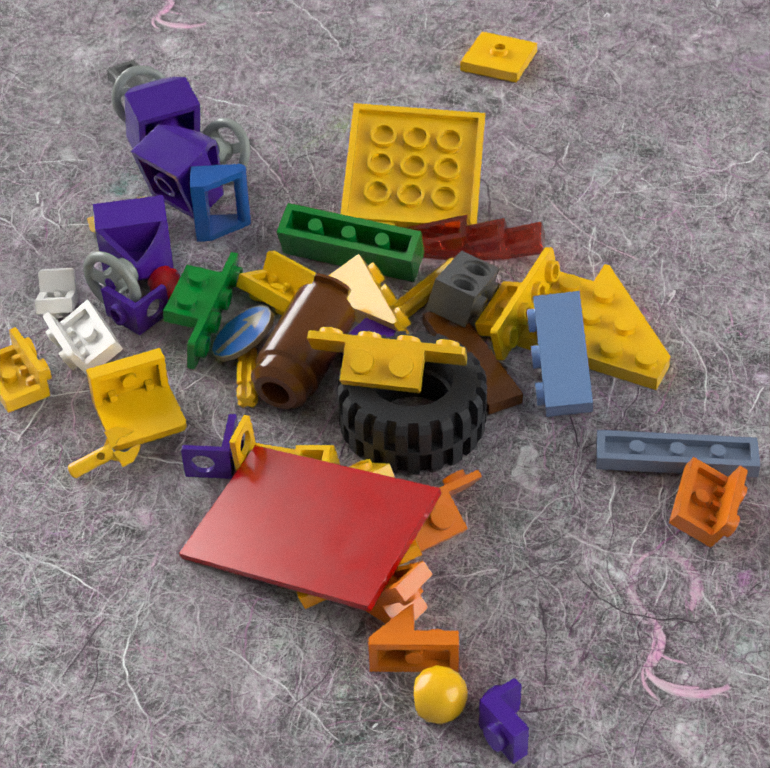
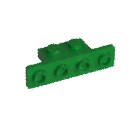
[163,252,243,370]

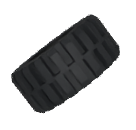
[337,330,487,475]

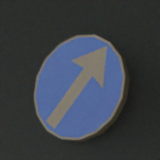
[211,305,274,362]

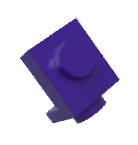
[479,678,529,764]

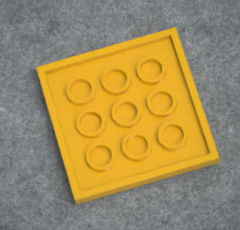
[340,103,485,234]

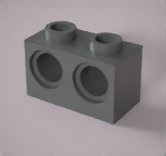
[426,251,500,327]

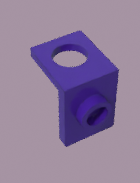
[101,284,169,336]
[181,414,244,479]

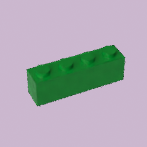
[277,203,424,282]

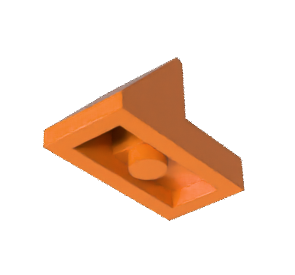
[366,561,433,624]
[368,604,459,672]

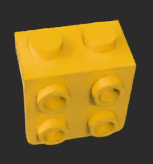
[86,348,187,451]

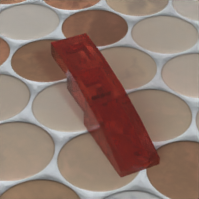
[405,214,545,260]

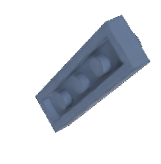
[596,430,760,478]

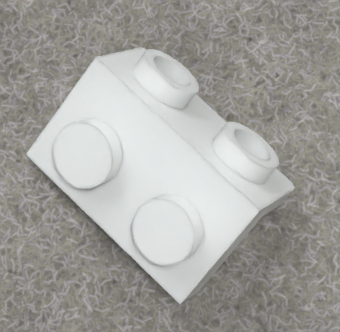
[42,299,123,375]

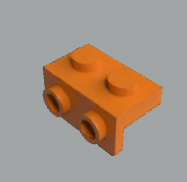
[669,457,748,548]

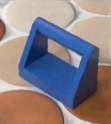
[190,164,251,242]

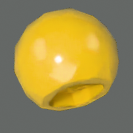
[414,665,468,724]

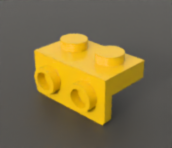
[236,250,316,315]
[0,327,52,413]

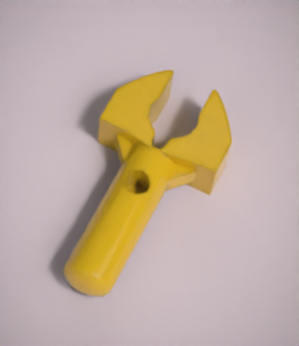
[68,427,141,478]

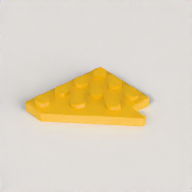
[517,264,671,390]

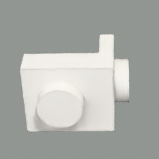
[35,268,78,319]

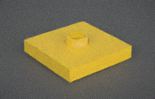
[460,31,538,83]

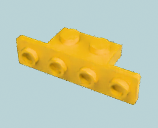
[475,247,560,360]
[307,327,467,393]

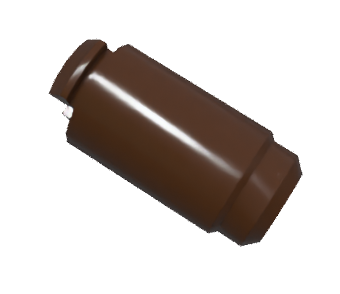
[251,273,355,409]

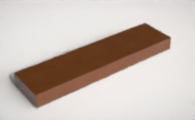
[422,312,523,415]

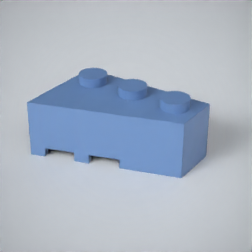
[527,291,593,417]

